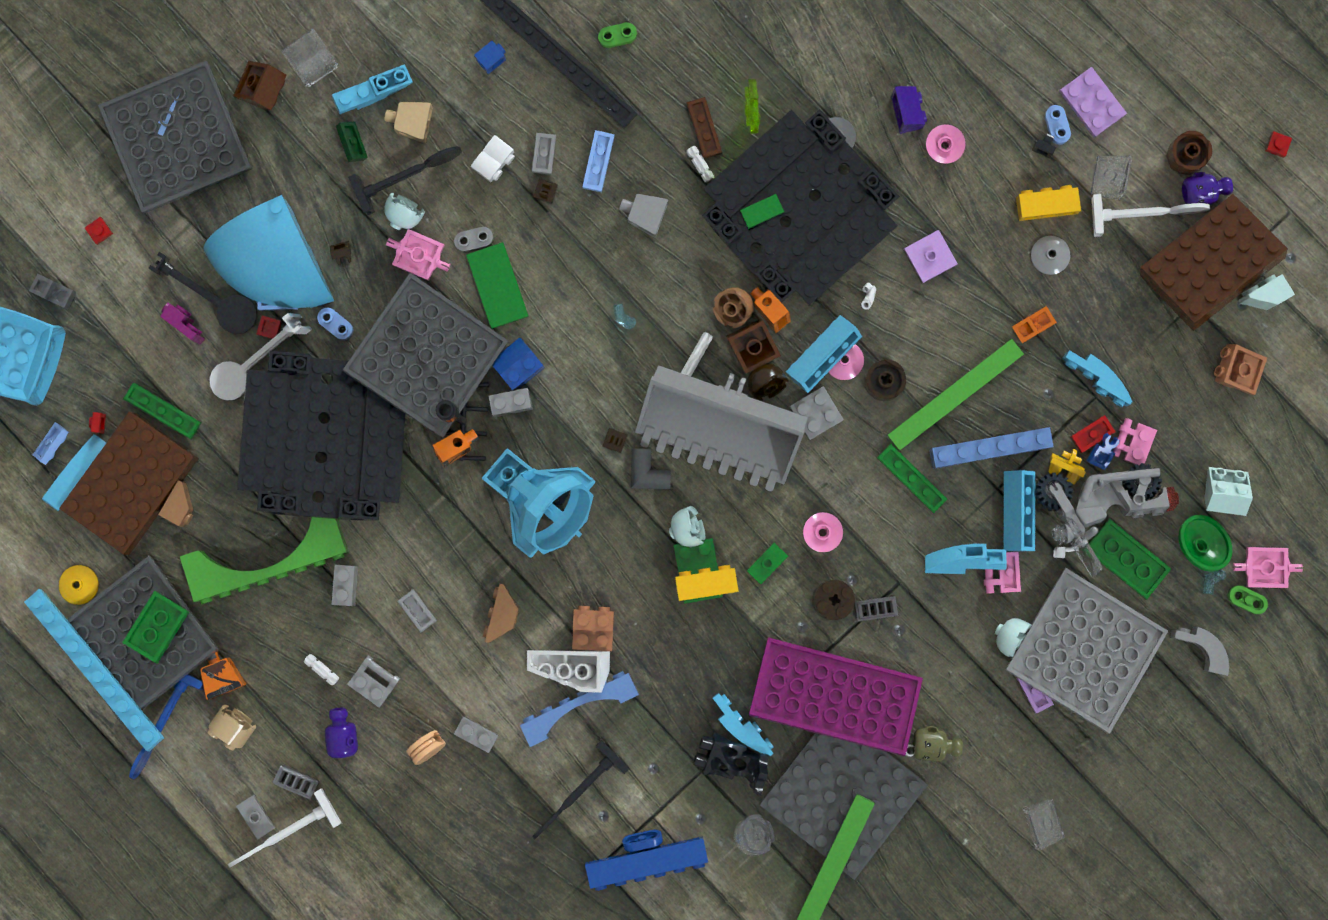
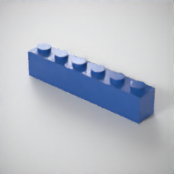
[585,836,708,891]

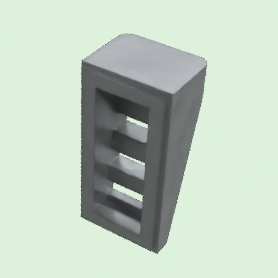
[855,596,898,621]
[272,764,319,799]

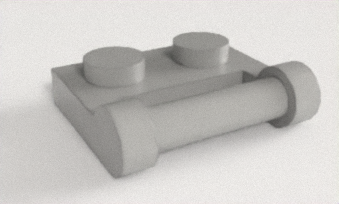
[347,655,401,708]

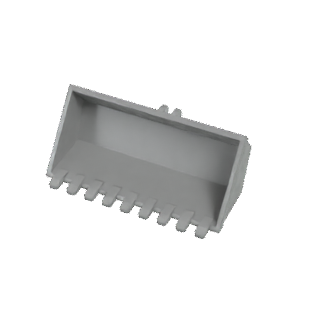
[635,365,807,492]

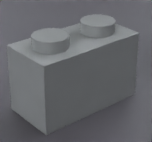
[489,388,533,417]
[332,565,358,606]

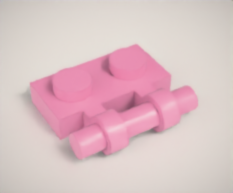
[1113,418,1157,465]
[983,552,1021,594]

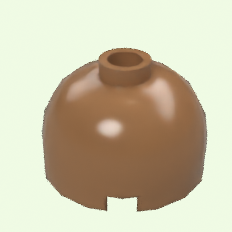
[713,287,754,328]

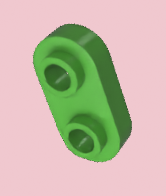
[598,23,637,48]
[1228,586,1268,614]

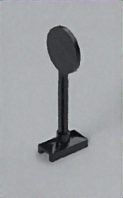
[348,146,462,215]
[149,252,256,334]
[532,740,630,840]

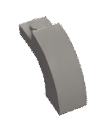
[1170,627,1229,676]

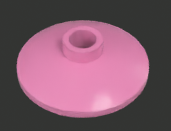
[926,125,965,164]
[829,344,864,380]
[803,512,843,552]

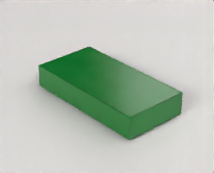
[740,194,784,229]

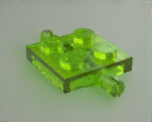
[745,79,760,134]

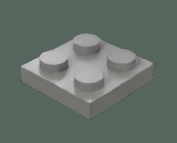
[789,386,844,441]

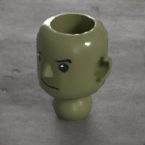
[913,726,963,762]

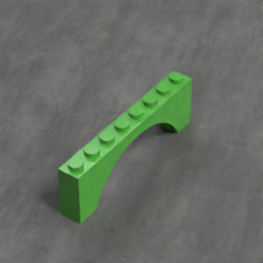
[180,517,349,605]

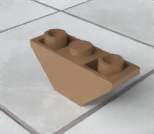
[483,584,519,643]

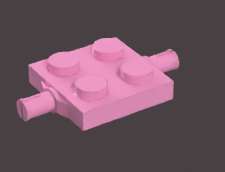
[386,229,451,281]
[1233,547,1303,588]

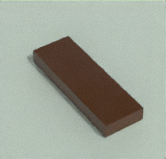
[686,97,722,159]

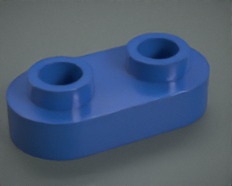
[622,829,663,853]

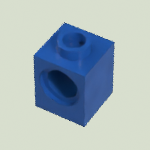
[474,41,506,75]

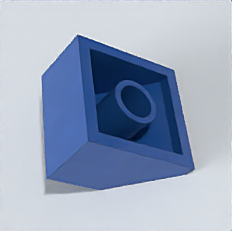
[492,338,545,391]

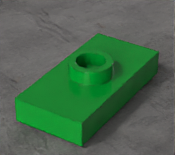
[747,543,788,585]

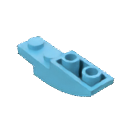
[332,64,413,114]
[1062,350,1132,407]
[925,544,1007,574]
[712,693,774,756]

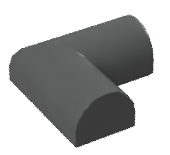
[631,449,671,490]

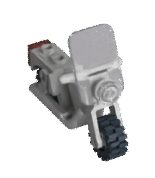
[1035,463,1179,577]

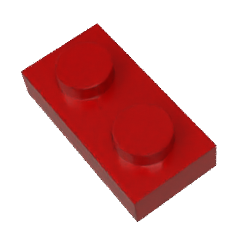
[1070,415,1115,453]

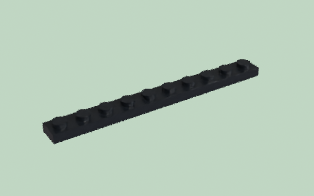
[480,0,637,129]

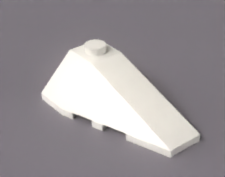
[527,650,610,693]

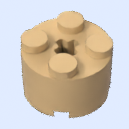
[208,705,256,751]

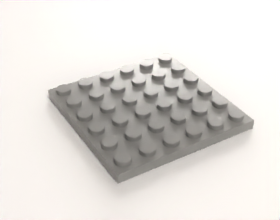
[1005,568,1168,734]

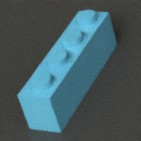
[786,315,862,393]
[1003,470,1035,552]

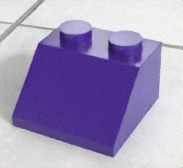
[891,86,927,134]

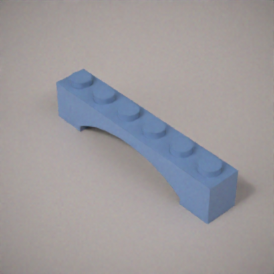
[929,427,1054,469]
[520,671,639,747]

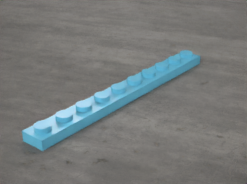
[24,589,164,751]

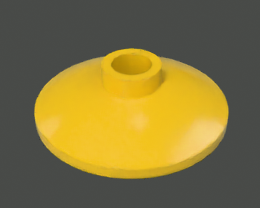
[59,565,99,605]

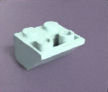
[1238,274,1295,310]
[1205,467,1253,516]

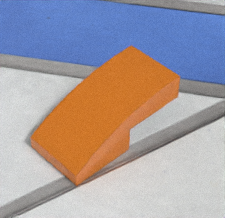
[1012,306,1057,343]

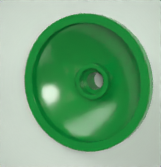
[1178,515,1232,572]

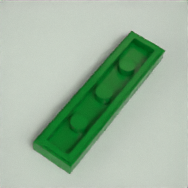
[123,382,202,440]
[877,444,947,513]

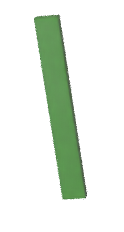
[887,339,1024,451]
[796,794,875,920]

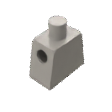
[619,194,668,238]

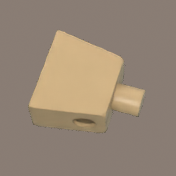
[385,102,433,144]

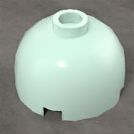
[384,193,425,230]
[669,506,705,547]
[995,618,1032,659]

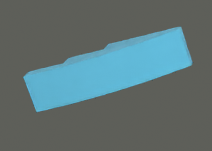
[42,434,106,511]

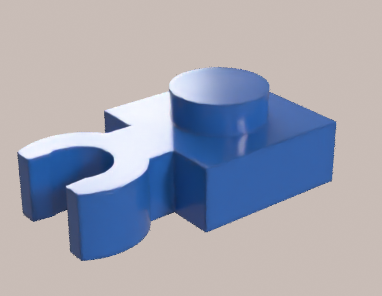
[1087,433,1120,470]

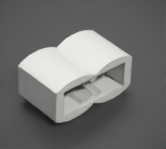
[471,135,515,183]

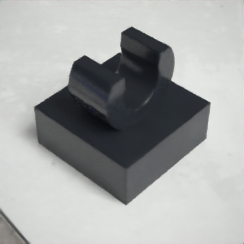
[1032,134,1056,159]

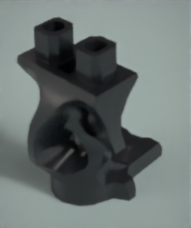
[694,733,769,795]

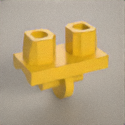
[1048,449,1086,485]

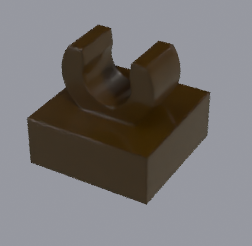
[533,178,558,204]
[330,241,351,265]
[602,428,628,453]

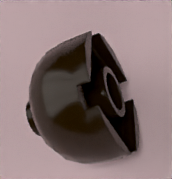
[748,364,789,401]

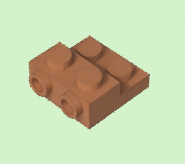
[1214,344,1267,395]
[572,606,614,651]

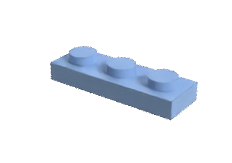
[582,130,615,193]

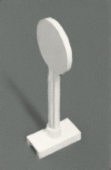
[1091,194,1210,237]
[210,313,312,400]
[227,788,342,868]

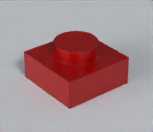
[1265,132,1292,158]
[85,217,113,245]
[256,316,282,339]
[89,412,106,434]

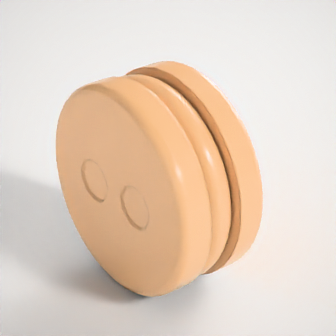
[406,730,446,765]

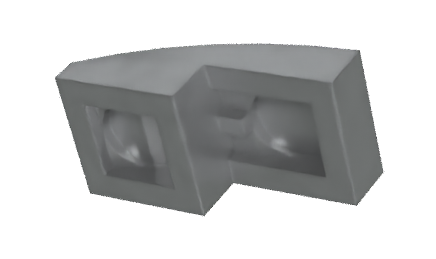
[29,274,77,310]

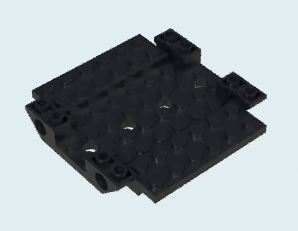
[702,109,900,306]
[237,351,405,521]

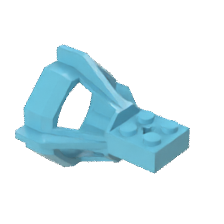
[482,448,595,558]

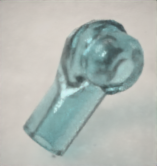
[613,304,636,329]
[1203,570,1226,595]

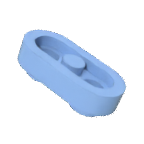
[1045,105,1071,145]
[317,308,353,340]

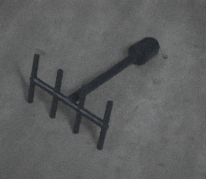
[435,382,489,461]

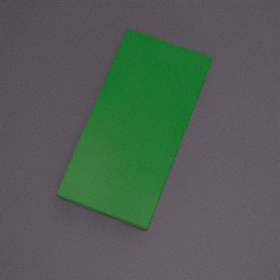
[466,242,529,329]
[1084,518,1171,600]

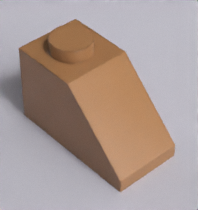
[158,480,193,527]

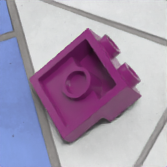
[160,303,205,345]

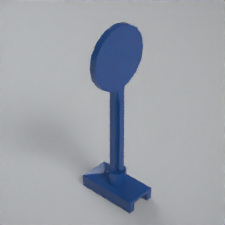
[129,674,204,780]

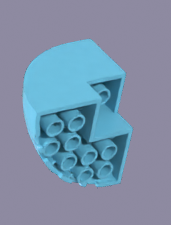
[204,195,334,308]

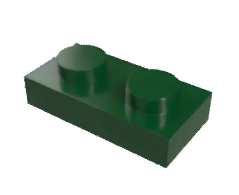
[336,121,368,162]

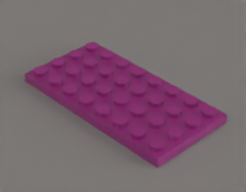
[749,637,923,756]

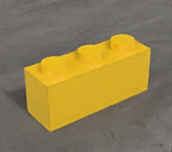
[1016,185,1081,221]
[675,565,739,601]

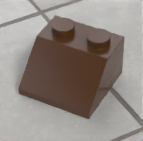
[233,61,287,110]
[726,319,781,374]

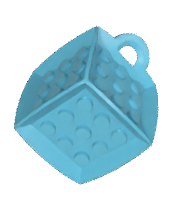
[0,307,66,406]

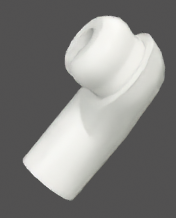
[861,283,876,310]

